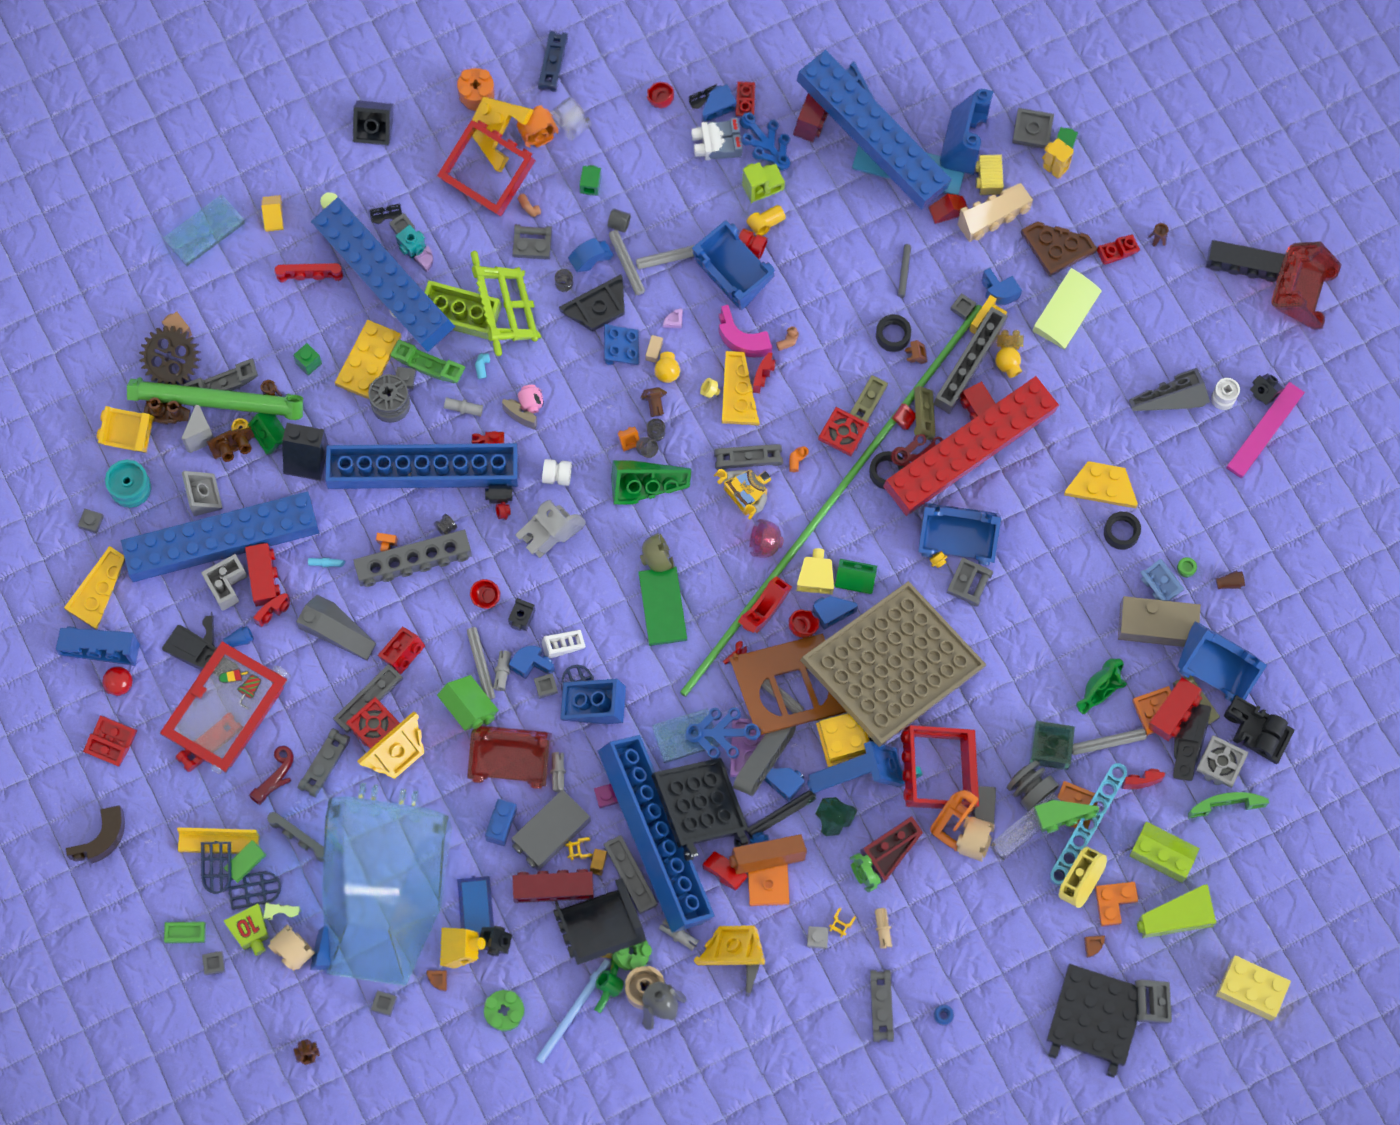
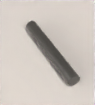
[898,244,911,297]

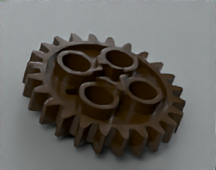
[139,326,201,385]

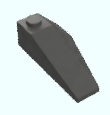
[1129,368,1210,411]
[296,595,376,661]

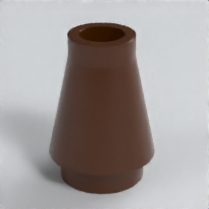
[1216,570,1245,590]

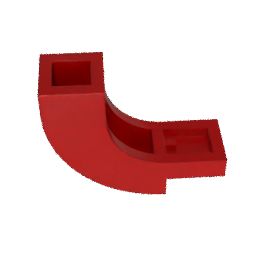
[738,576,792,633]

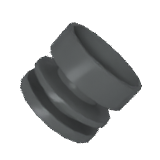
[368,374,411,423]
[1006,760,1060,813]

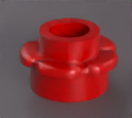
[495,502,511,520]

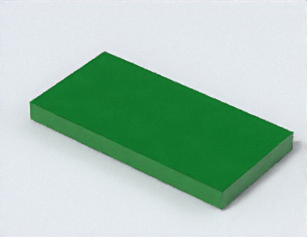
[638,566,687,646]

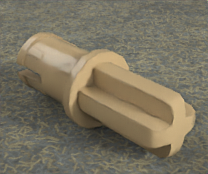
[875,908,893,949]

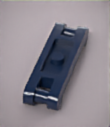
[538,31,568,92]

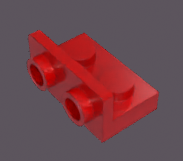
[378,626,425,674]

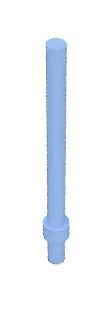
[536,959,611,1064]

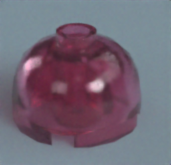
[750,519,784,558]

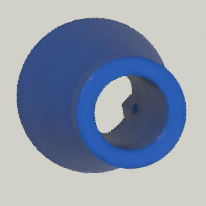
[223,626,254,647]

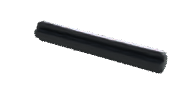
[747,790,816,838]

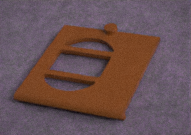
[729,633,847,735]

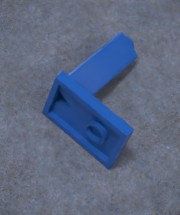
[807,741,905,793]

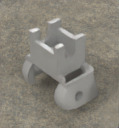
[515,500,585,558]

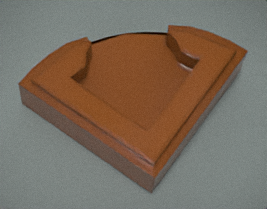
[1084,935,1105,958]
[426,970,447,991]

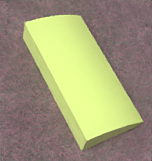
[1032,268,1102,350]

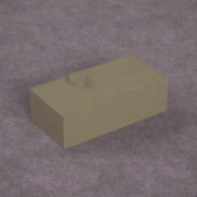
[1118,596,1201,647]

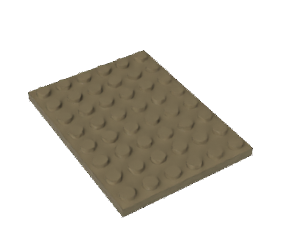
[800,581,986,747]

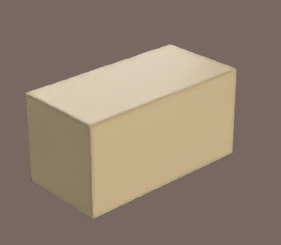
[645,335,663,363]

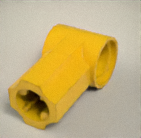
[746,205,786,236]

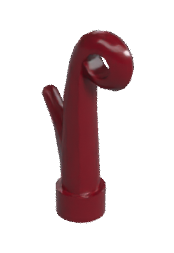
[249,746,294,805]

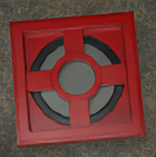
[818,407,869,457]
[346,697,400,749]

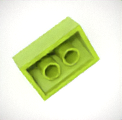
[1129,821,1200,883]

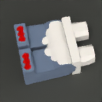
[691,117,743,160]

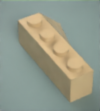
[958,183,1033,242]

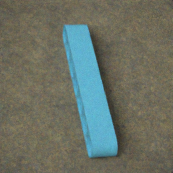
[1050,763,1127,886]

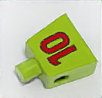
[223,904,269,956]

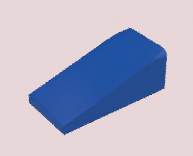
[310,926,330,970]

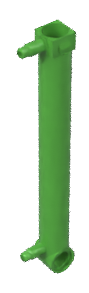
[127,377,303,420]

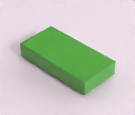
[224,840,267,883]
[164,922,206,943]

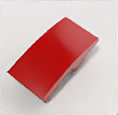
[736,82,755,117]
[1097,234,1140,265]
[753,352,775,393]
[253,593,290,627]
[1122,769,1165,789]
[703,851,747,891]

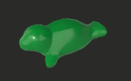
[1076,659,1127,714]

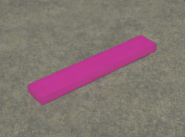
[1226,382,1305,479]

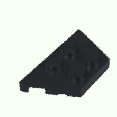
[559,274,625,332]

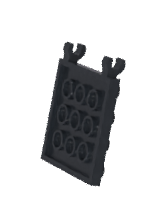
[651,758,749,861]
[1046,964,1146,1078]

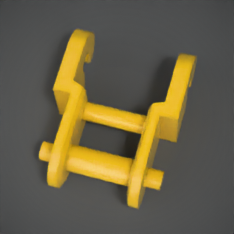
[565,837,593,860]
[829,907,856,938]

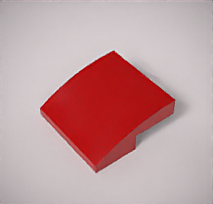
[83,715,137,766]

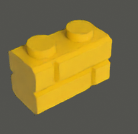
[1042,139,1074,179]

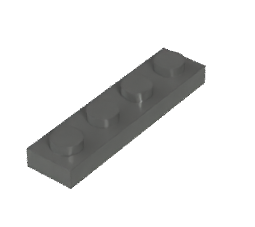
[333,664,403,733]
[603,835,658,914]

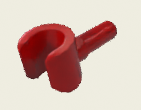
[723,641,747,665]

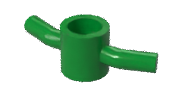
[594,956,624,1014]

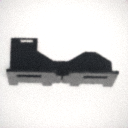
[689,84,717,109]
[369,203,402,224]
[202,612,215,647]

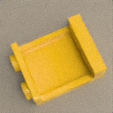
[97,406,154,453]

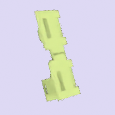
[263,903,301,920]

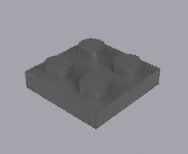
[1012,108,1054,149]

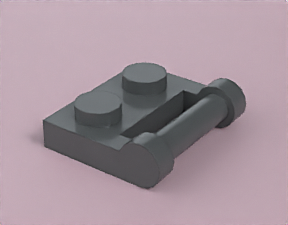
[513,224,552,259]
[947,557,993,607]
[1135,980,1172,1023]

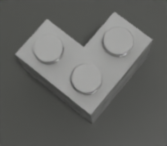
[201,554,247,611]

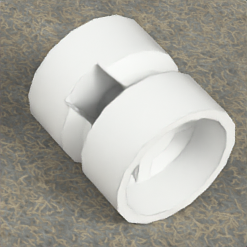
[1211,378,1240,410]
[542,459,572,486]

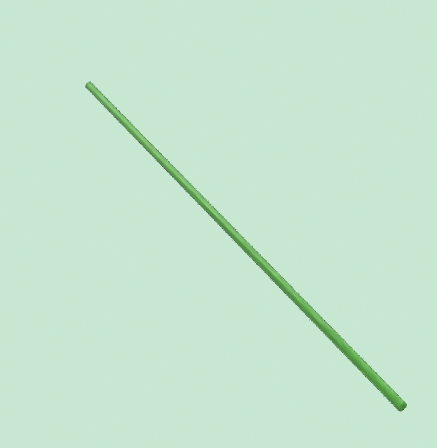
[680,305,982,697]

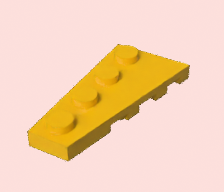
[722,351,759,425]
[64,546,125,630]

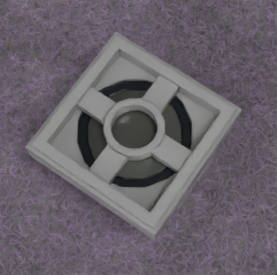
[1196,735,1249,788]

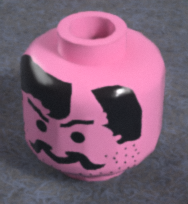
[518,385,544,414]

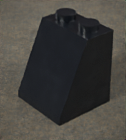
[282,423,329,481]

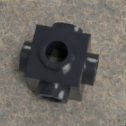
[1250,373,1284,405]
[479,926,512,956]

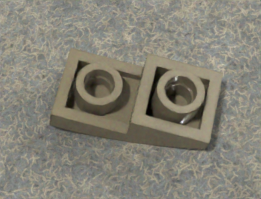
[502,399,537,430]

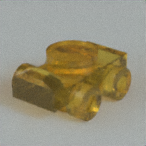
[997,330,1024,350]

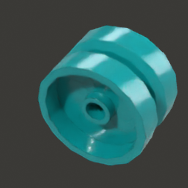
[105,459,152,508]

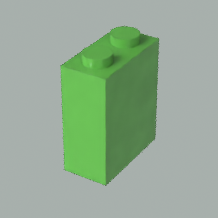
[437,675,499,731]

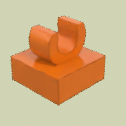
[618,427,641,451]
[376,533,398,552]

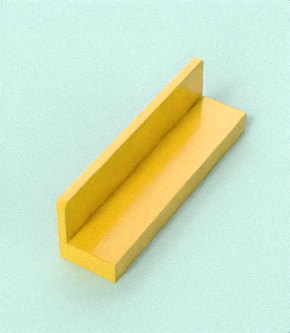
[177,827,260,854]

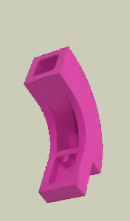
[718,305,772,358]

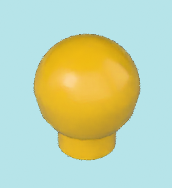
[995,347,1022,378]
[654,352,680,383]

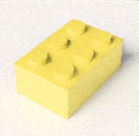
[1216,955,1291,1021]

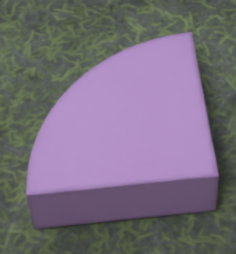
[414,246,433,272]
[663,309,683,328]

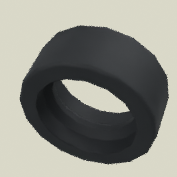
[876,314,912,352]
[869,451,904,489]
[1104,511,1141,550]

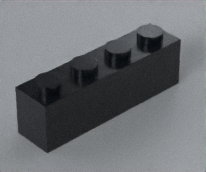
[1206,240,1285,282]

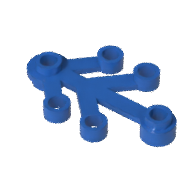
[739,113,791,171]
[685,707,761,759]

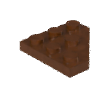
[1021,221,1097,277]

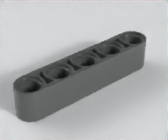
[733,726,796,796]

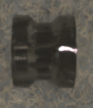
[555,269,573,292]
[647,418,665,441]
[636,437,658,458]
[434,513,458,535]

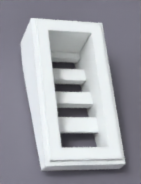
[542,630,586,658]

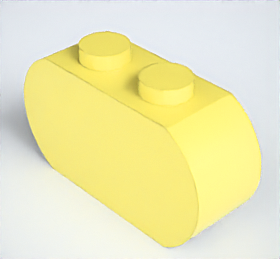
[1059,846,1107,908]

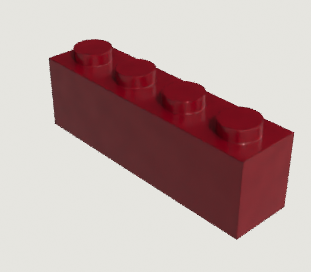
[513,869,594,903]

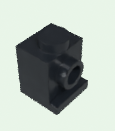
[508,598,536,631]

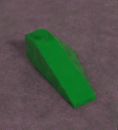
[611,460,691,504]

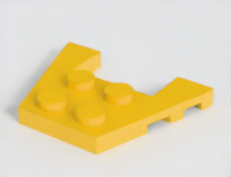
[472,97,534,172]

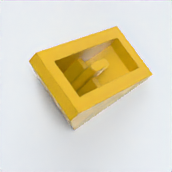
[261,195,284,232]

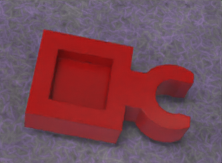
[471,431,505,444]

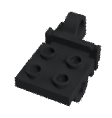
[1224,695,1295,764]

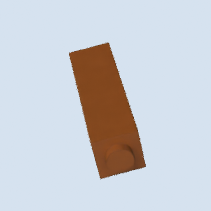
[729,834,807,875]

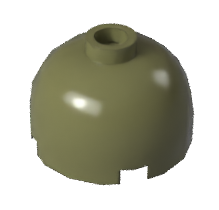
[640,533,675,572]

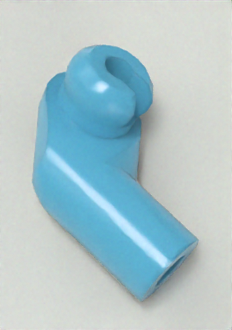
[475,353,490,379]

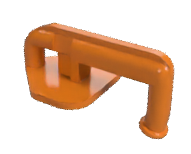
[930,790,979,851]

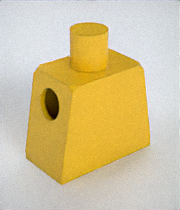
[440,927,485,969]

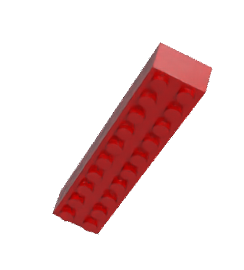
[883,376,1059,516]

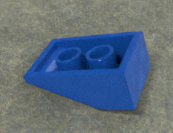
[560,679,626,724]

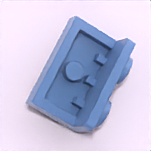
[1140,559,1185,601]

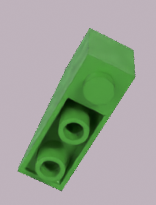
[1034,800,1099,833]

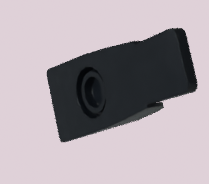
[162,625,239,677]
[1173,704,1211,781]

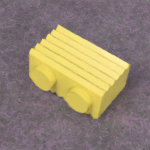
[975,155,1004,195]

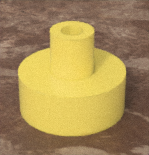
[700,378,720,398]

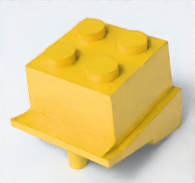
[816,713,870,767]

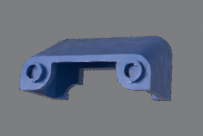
[940,89,994,175]
[692,220,775,311]
[918,503,1001,565]
[1177,621,1267,702]

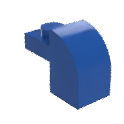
[568,238,614,272]
[982,268,1022,305]
[509,646,555,679]

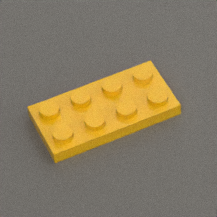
[335,319,402,399]

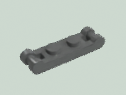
[714,444,783,470]
[297,728,351,797]
[267,812,328,862]
[870,969,894,1042]

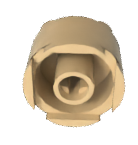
[957,816,995,862]
[268,924,315,971]
[625,966,665,1010]

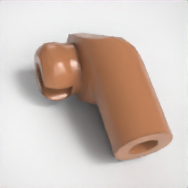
[518,194,541,217]
[776,326,799,351]

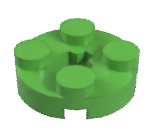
[850,853,881,892]
[612,940,652,971]
[484,990,524,1032]

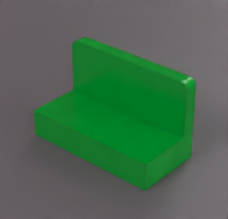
[248,413,285,455]
[835,559,877,594]

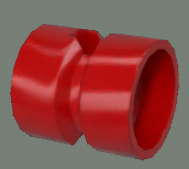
[739,228,768,260]

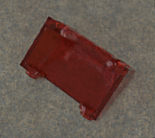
[1271,242,1342,329]
[467,726,552,789]

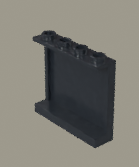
[553,878,646,965]

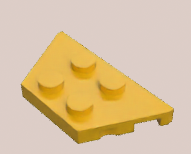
[1064,461,1138,509]
[357,711,424,779]
[694,925,765,965]

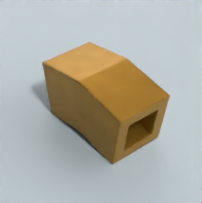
[590,849,607,876]

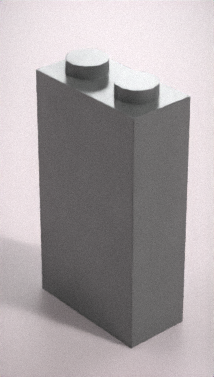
[511,789,591,870]

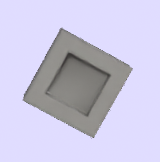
[807,926,829,949]

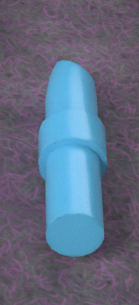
[308,558,346,567]

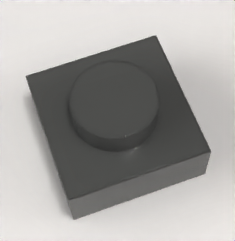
[389,213,415,235]
[950,293,977,320]
[396,367,416,389]
[78,509,104,533]
[534,673,558,698]
[202,951,226,976]
[371,990,397,1017]

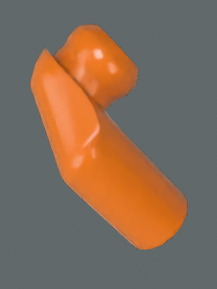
[789,446,809,472]

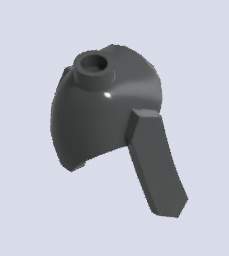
[642,982,687,1030]

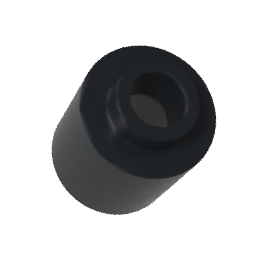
[485,484,513,504]

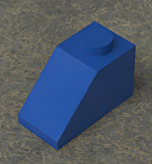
[702,84,737,123]
[812,596,858,630]
[764,768,805,802]

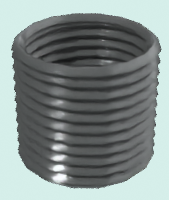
[607,209,631,232]

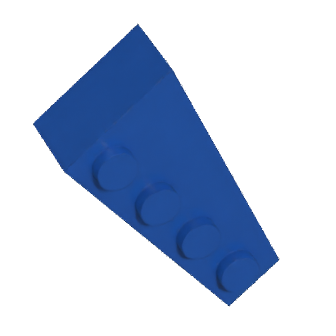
[55,626,140,666]

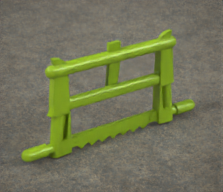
[471,251,542,356]

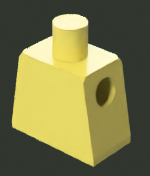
[796,548,834,595]

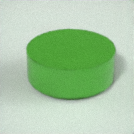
[1177,557,1197,578]

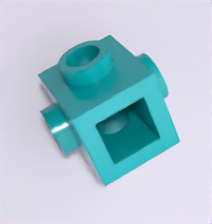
[396,225,426,259]

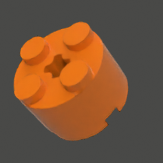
[457,68,495,111]
[516,105,559,148]

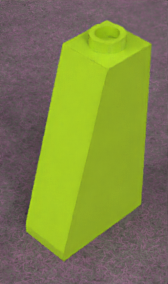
[1137,884,1216,938]

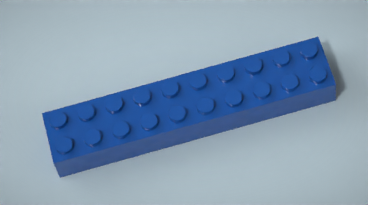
[796,50,952,210]
[311,197,455,352]
[325,443,518,489]
[120,491,320,582]
[598,735,715,933]

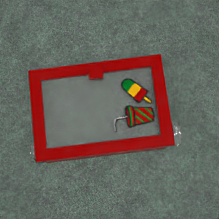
[160,642,291,774]

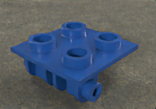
[604,324,639,365]

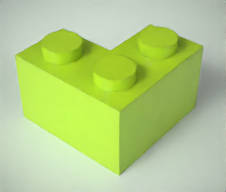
[742,162,785,203]

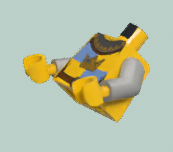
[713,469,771,519]

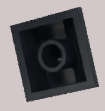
[353,100,393,145]

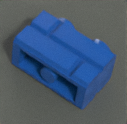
[485,799,517,846]

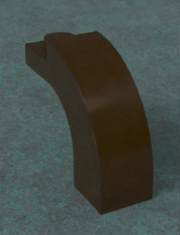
[65,805,125,864]

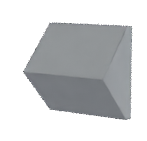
[182,405,214,453]
[182,471,222,516]

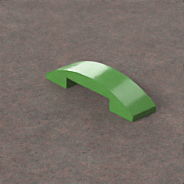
[390,340,465,383]
[1188,792,1269,818]

